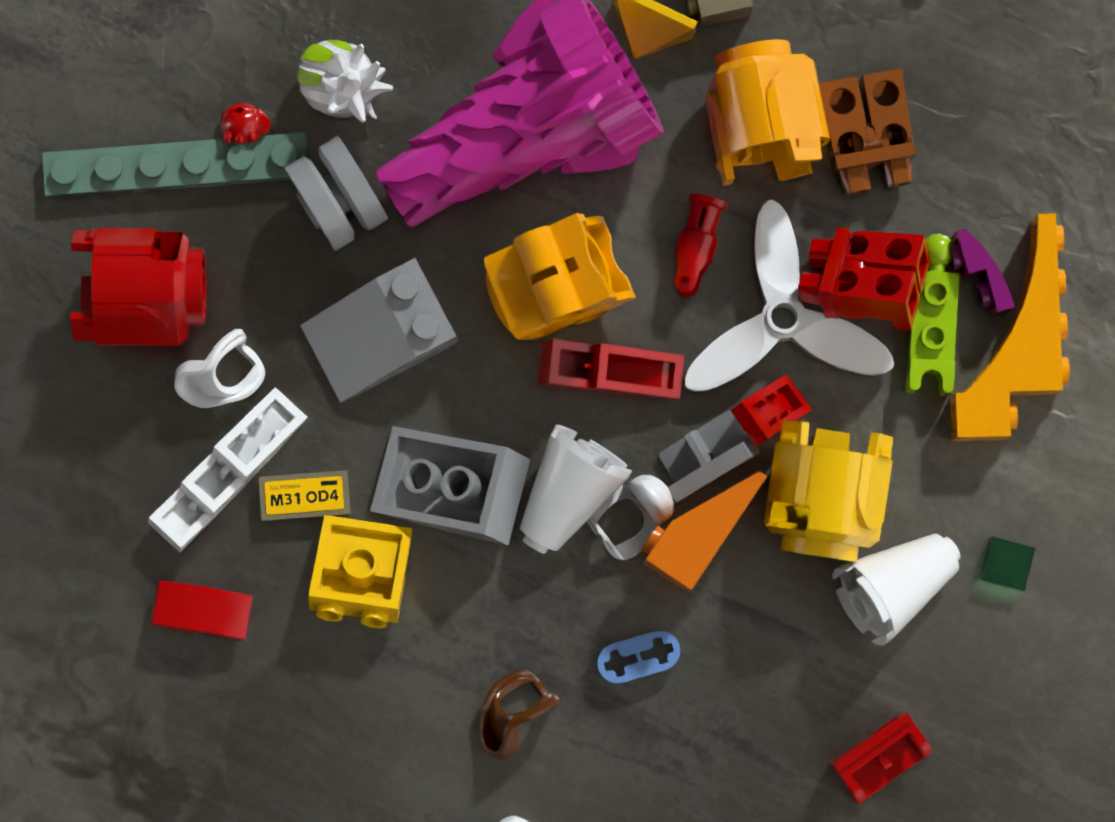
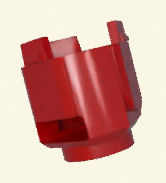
[70,228,206,346]

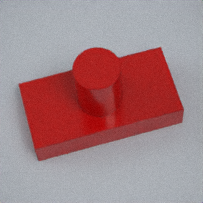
[730,374,812,447]

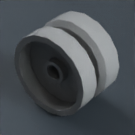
[285,136,388,252]

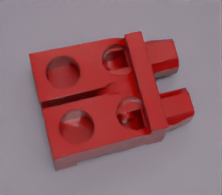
[798,227,930,331]

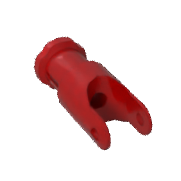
[674,193,728,297]

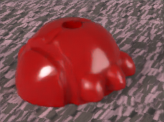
[221,103,271,145]

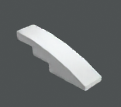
[147,387,307,553]

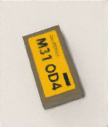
[258,470,351,522]

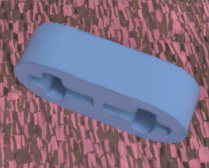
[597,631,680,684]

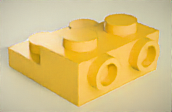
[308,515,412,629]

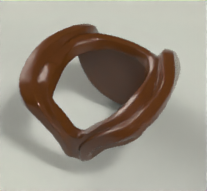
[479,670,560,760]

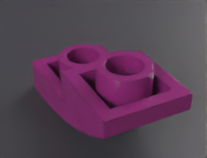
[950,229,1015,317]

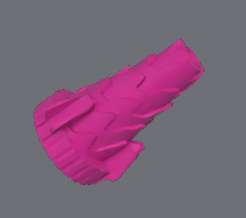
[376,0,664,228]

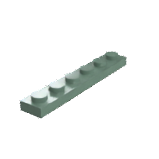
[42,132,309,199]

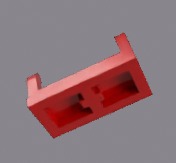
[830,712,932,805]

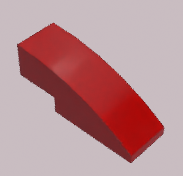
[538,339,684,400]

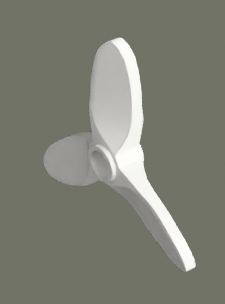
[685,200,894,392]

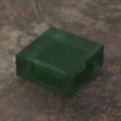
[979,536,1036,592]

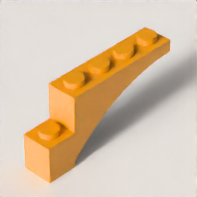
[950,213,1070,441]

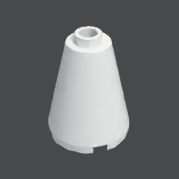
[520,425,632,554]
[832,533,961,645]

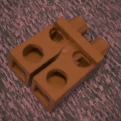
[819,68,916,196]

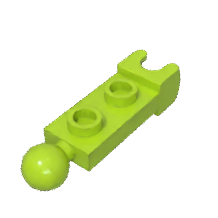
[905,233,960,396]

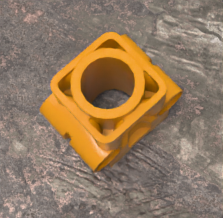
[484,213,636,340]

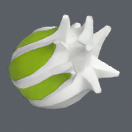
[297,40,393,123]

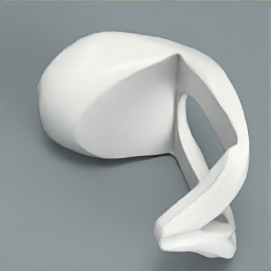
[174,329,265,408]
[586,475,674,560]

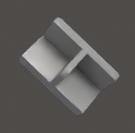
[659,410,760,503]

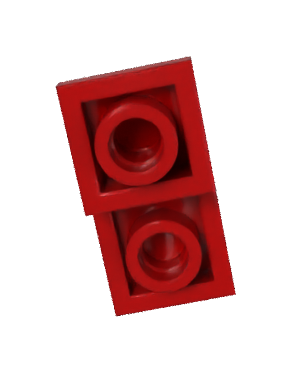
[150,580,253,641]

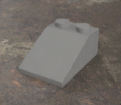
[300,258,458,404]
[370,426,530,545]

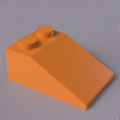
[642,471,767,593]

